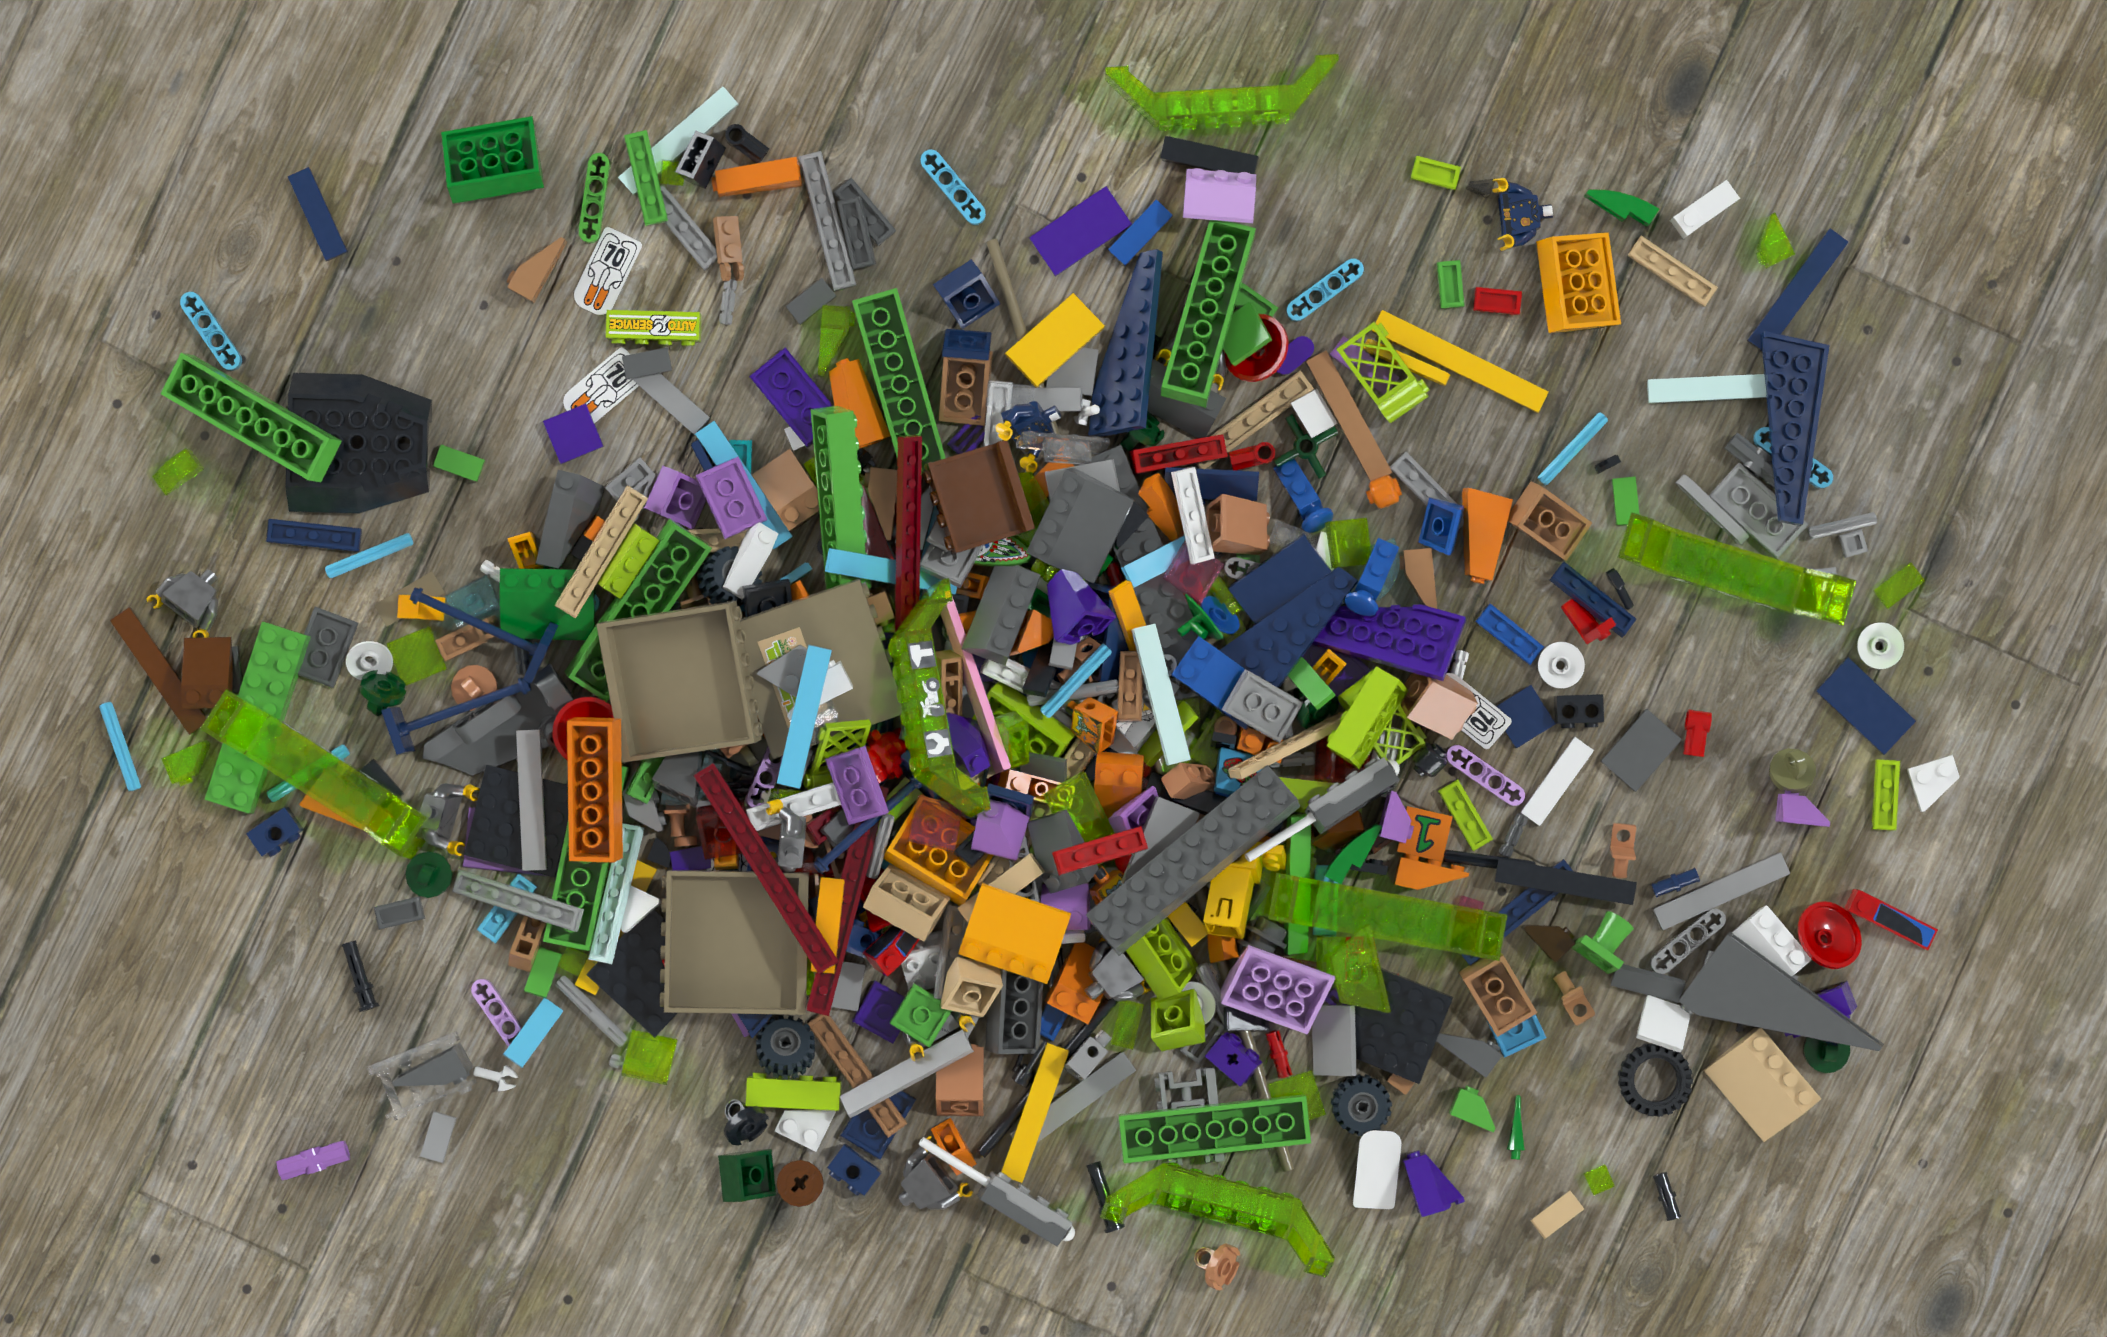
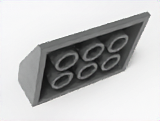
[1027,468,1134,583]

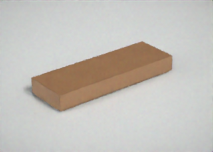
[1117,651,1144,722]

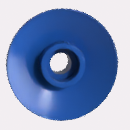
[1200,596,1240,634]

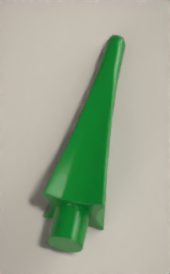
[1507,1095,1525,1160]

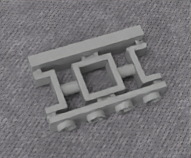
[1154,1066,1225,1167]

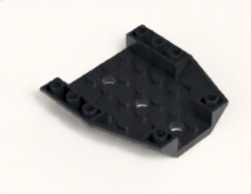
[285,373,432,514]

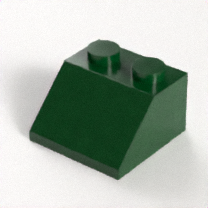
[718,1149,776,1202]

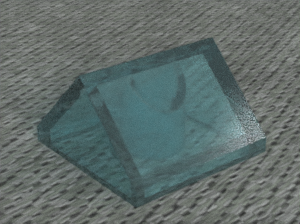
[445,575,500,628]

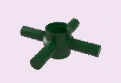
[1273,414,1338,479]

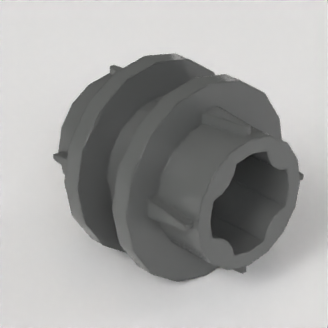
[1237,915,1287,957]

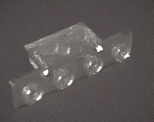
[1016,431,1110,465]

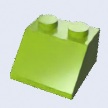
[1151,989,1205,1051]

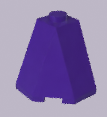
[1047,569,1116,645]
[929,712,990,778]
[1402,1150,1465,1217]

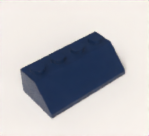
[1164,467,1259,504]
[1081,582,1136,683]

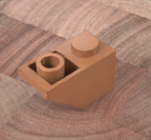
[1161,762,1215,799]

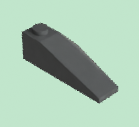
[536,470,605,569]

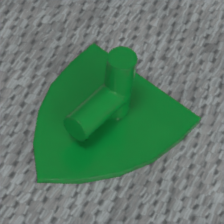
[1177,594,1223,640]

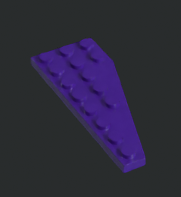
[1312,604,1466,681]

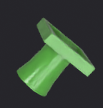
[1572,911,1634,974]

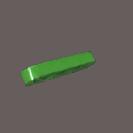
[579,153,610,243]

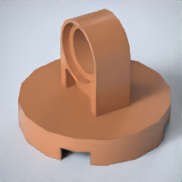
[451,665,498,711]
[1194,1243,1240,1290]

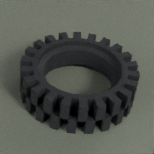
[1618,1043,1693,1117]

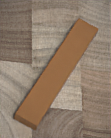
[1306,350,1392,482]
[807,1014,908,1138]

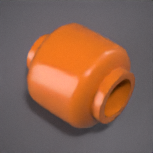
[1366,475,1402,509]

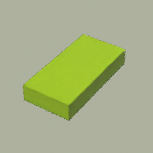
[1410,156,1461,190]

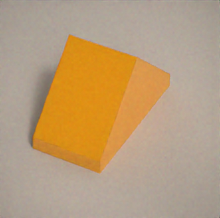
[508,532,544,569]
[397,595,446,621]
[1312,649,1346,685]

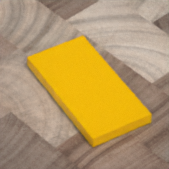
[1005,293,1105,388]

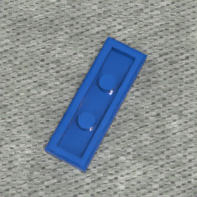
[1108,200,1173,266]
[1475,604,1544,665]

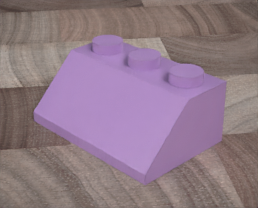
[1183,168,1256,223]

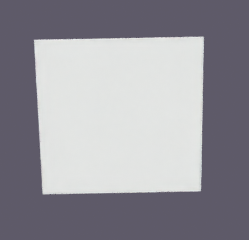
[1291,389,1338,438]

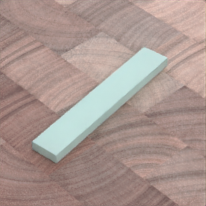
[618,87,739,195]
[1647,374,1767,403]
[1131,624,1191,766]
[588,823,644,964]

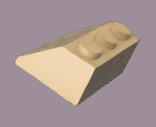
[863,864,950,941]

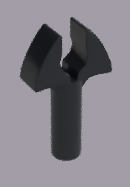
[1606,568,1634,610]

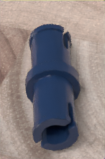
[1651,868,1700,898]

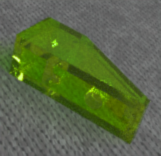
[818,305,855,377]

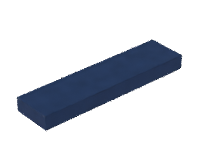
[288,167,348,261]
[266,519,362,552]
[1549,562,1636,638]

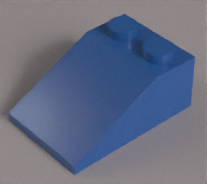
[1172,636,1245,717]

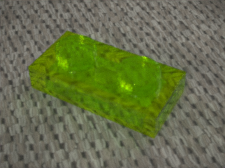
[1110,1000,1144,1050]

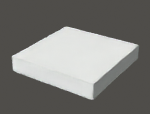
[1636,995,1691,1053]

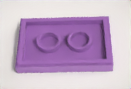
[695,457,767,539]
[825,746,889,825]

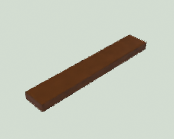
[110,607,210,735]

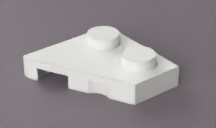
[1907,755,1960,812]
[775,1109,836,1152]

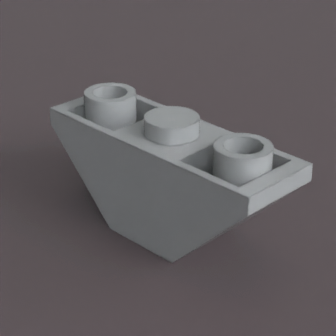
[622,764,667,832]

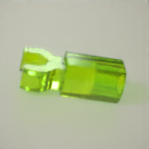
[1207,576,1242,615]

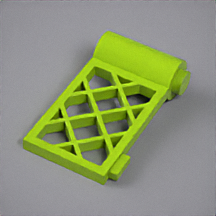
[1336,321,1430,423]
[1338,669,1427,765]
[803,719,871,790]

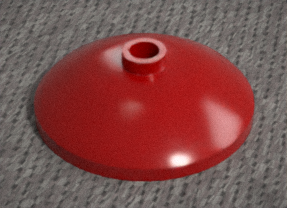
[1223,314,1288,382]
[553,697,614,761]
[1798,901,1862,969]

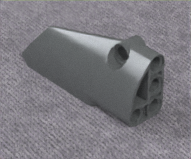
[423,664,575,776]

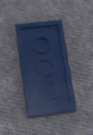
[1228,533,1331,625]
[1815,657,1916,755]

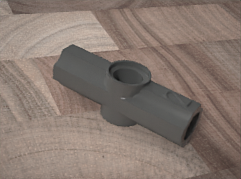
[1724,432,1775,489]

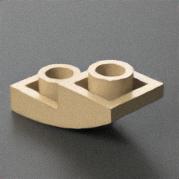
[1530,1191,1584,1239]

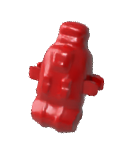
[865,728,907,783]

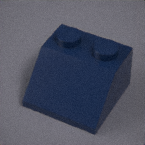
[933,259,1000,329]

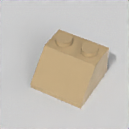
[941,957,1003,1017]

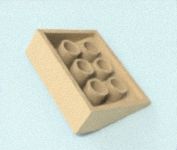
[1703,1027,1821,1142]

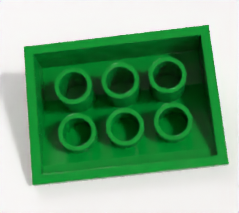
[441,116,544,204]
[499,568,595,640]

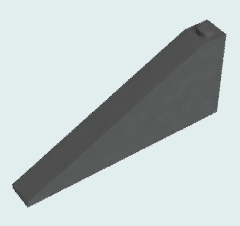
[1679,932,1884,1051]

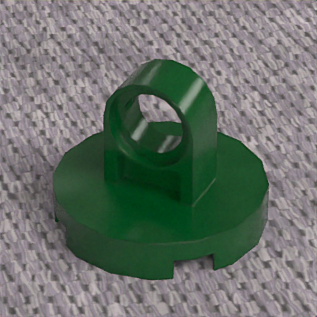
[1120,411,1165,452]
[359,670,407,716]
[1294,688,1339,729]
[405,851,453,898]
[1803,1037,1850,1073]

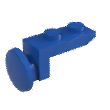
[1273,458,1333,533]
[1345,538,1399,616]

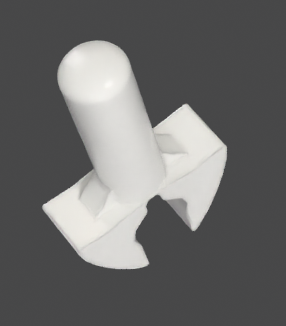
[1074,399,1100,426]
[473,1065,518,1091]

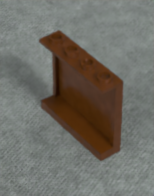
[922,440,1035,555]

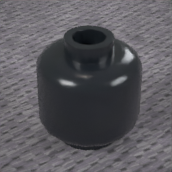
[1413,742,1447,777]

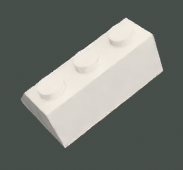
[1732,905,1812,976]

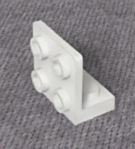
[901,930,942,990]

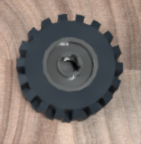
[698,546,762,606]
[756,1015,815,1080]
[1331,1074,1392,1136]

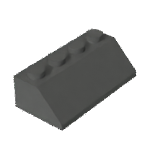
[1147,359,1226,439]
[962,566,1040,666]
[985,968,1043,1054]

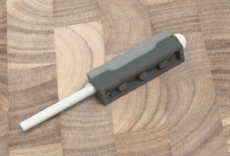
[1245,757,1400,862]
[919,1137,1075,1247]

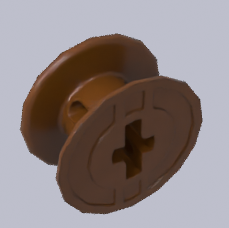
[777,1160,824,1207]

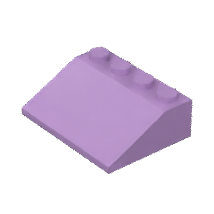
[1221,945,1335,1034]

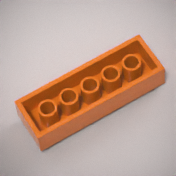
[567,717,623,863]

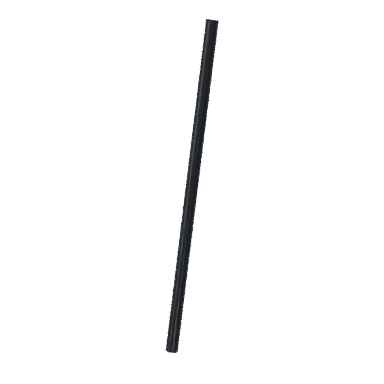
[976,902,1197,1158]

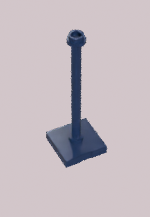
[409,587,559,683]
[381,677,532,755]
[812,750,941,874]

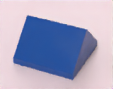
[1418,498,1464,555]

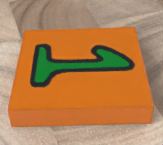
[1397,806,1453,862]

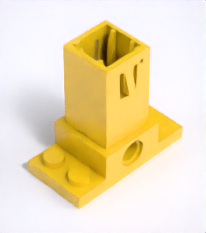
[1203,842,1287,939]

